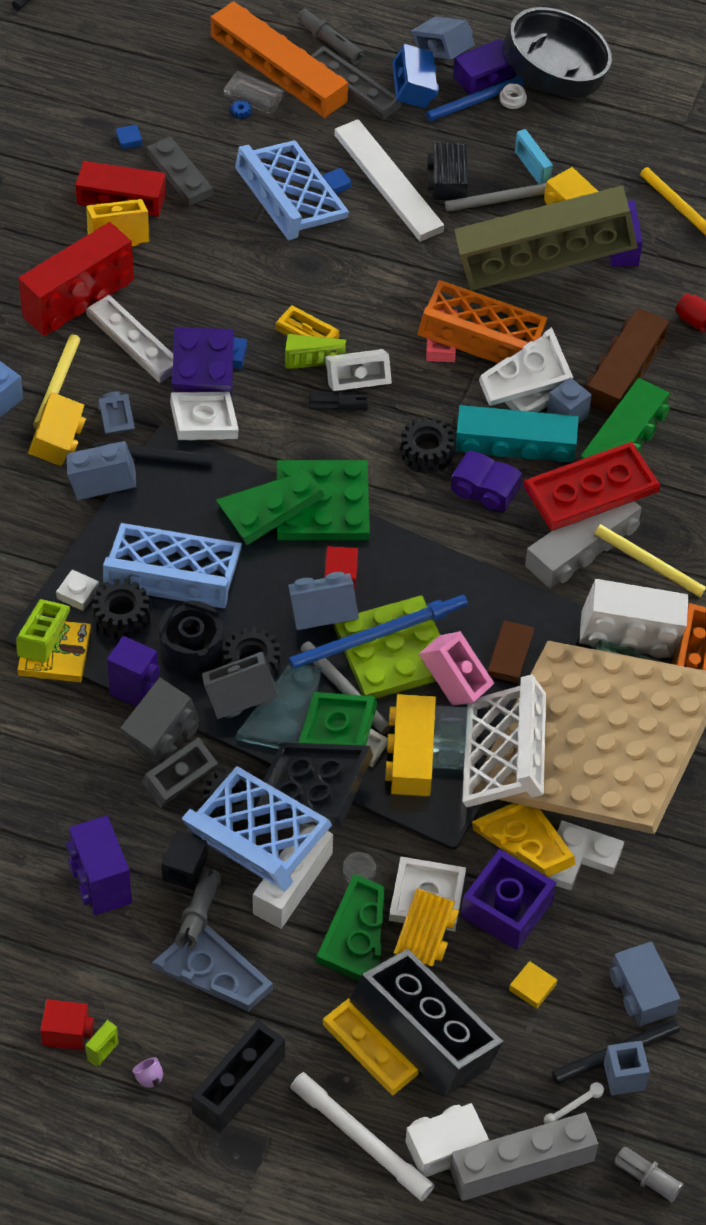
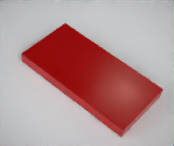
[524,442,661,531]

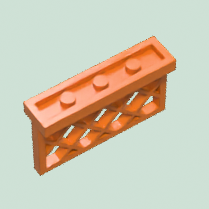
[417,280,547,363]

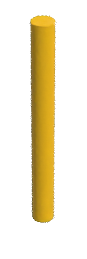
[640,167,706,236]

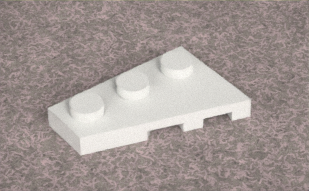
[479,328,573,406]

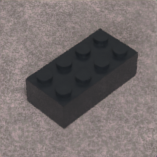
[349,949,503,1096]

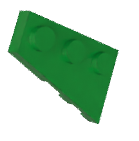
[216,471,325,545]
[314,874,384,981]

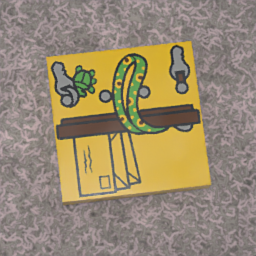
[17,621,91,682]

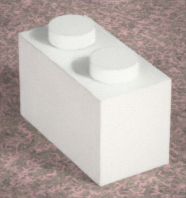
[325,349,392,391]
[405,1103,489,1177]

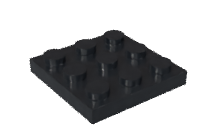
[254,742,373,826]

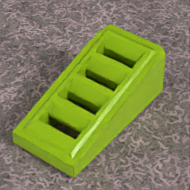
[285,334,346,369]
[16,599,70,663]

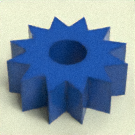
[230,99,252,120]

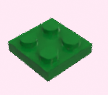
[299,692,377,746]

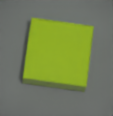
[85,1020,119,1067]

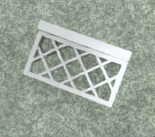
[462,674,546,807]

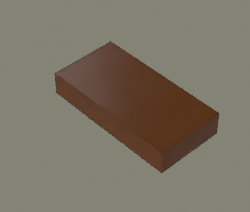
[488,620,534,684]

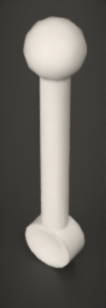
[543,1082,604,1124]

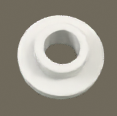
[499,84,527,109]

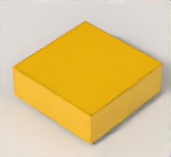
[509,961,557,1009]

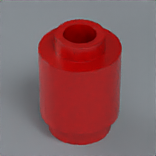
[675,293,706,333]

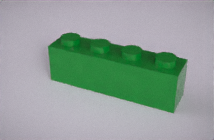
[580,378,670,460]

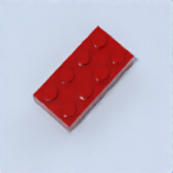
[18,222,134,336]

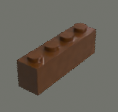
[584,308,669,415]

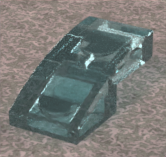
[432,705,467,770]

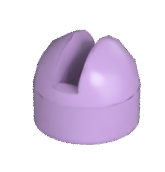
[132,1057,163,1088]

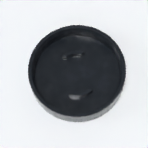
[503,7,612,97]

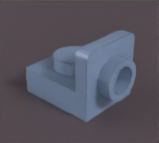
[97,392,135,436]

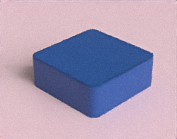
[116,125,142,149]
[322,168,351,194]

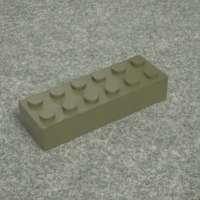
[454,185,638,291]

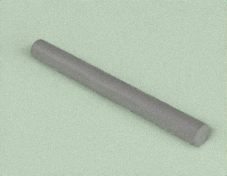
[445,183,546,212]
[301,641,391,734]

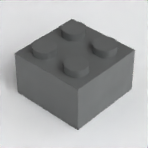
[120,677,200,767]

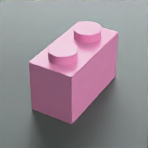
[419,631,495,706]

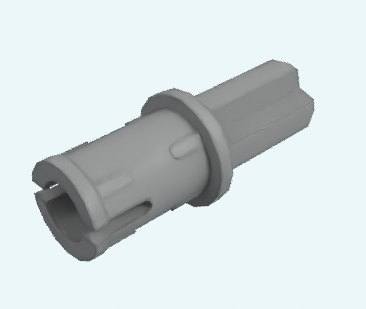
[614,1147,684,1203]

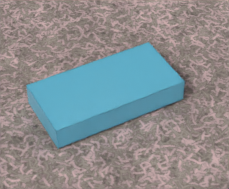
[515,129,553,184]

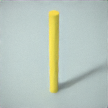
[33,334,80,428]
[594,524,706,597]

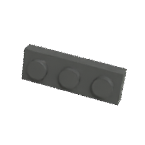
[147,136,213,206]

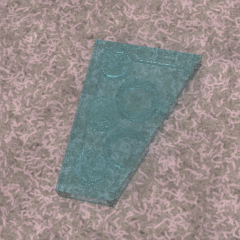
[237,663,322,749]

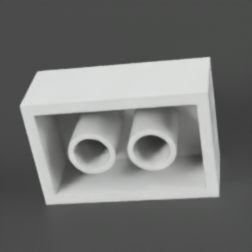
[579,579,688,658]

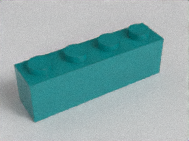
[455,405,579,463]

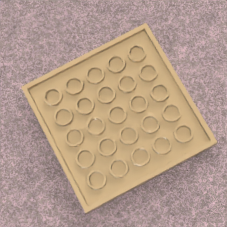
[473,641,706,834]

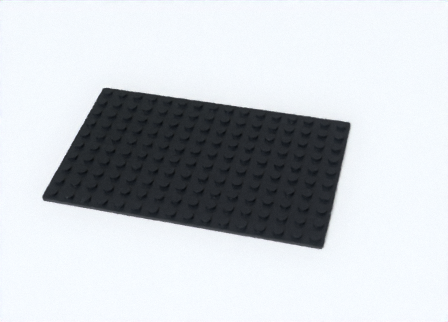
[6,425,584,850]

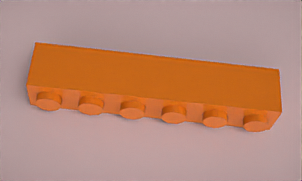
[210,1,348,118]

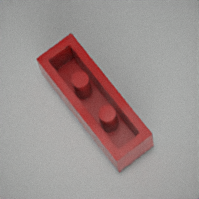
[75,161,166,217]

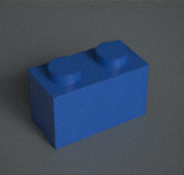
[392,44,439,109]

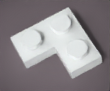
[548,820,624,891]

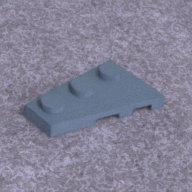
[152,925,273,1012]

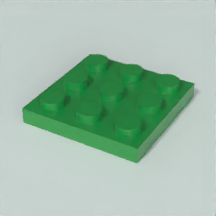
[277,460,370,540]

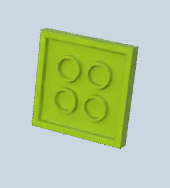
[333,595,440,699]

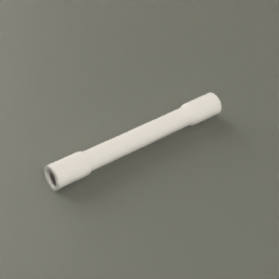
[290,1072,435,1201]

